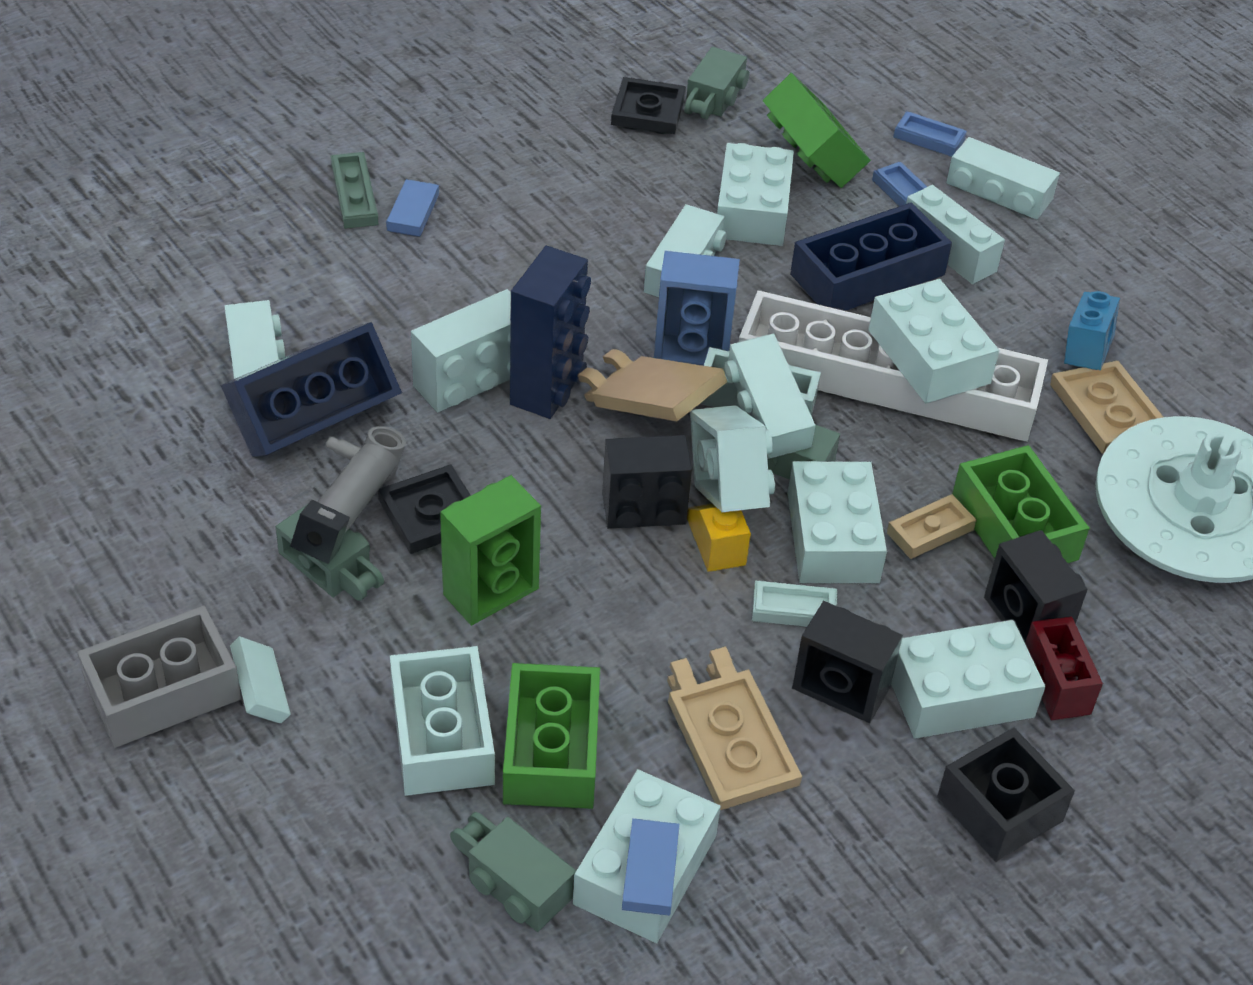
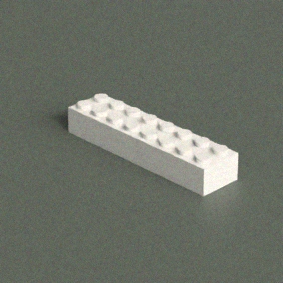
[739,290,1048,442]

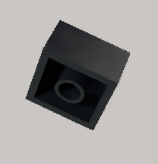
[602,435,692,529]
[984,530,1088,643]
[792,600,903,724]
[937,727,1075,862]

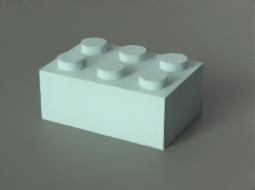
[717,143,794,246]
[868,279,1000,404]
[411,289,511,413]
[690,405,775,512]
[787,461,887,583]
[891,620,1045,739]
[390,646,495,796]
[573,769,721,943]

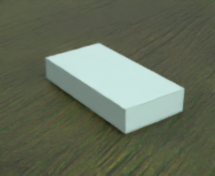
[752,580,837,627]
[230,636,291,724]

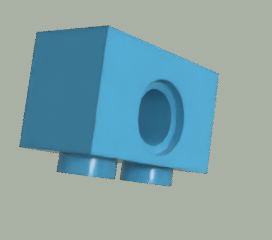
[1064,291,1120,370]

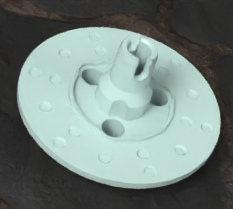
[1095,416,1253,583]

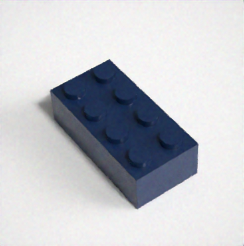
[790,202,952,311]
[510,245,591,419]
[220,322,402,457]

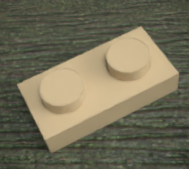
[887,494,976,559]

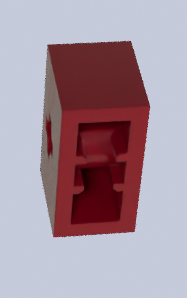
[1025,616,1103,721]

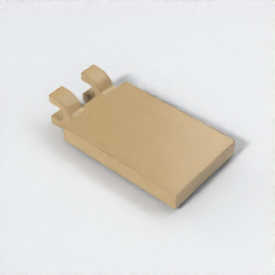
[578,349,727,422]
[1050,361,1163,454]
[667,646,802,810]

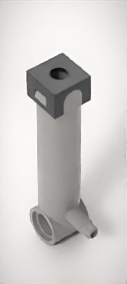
[290,426,406,564]

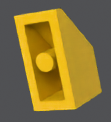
[687,503,751,572]

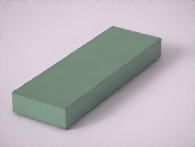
[330,152,379,229]

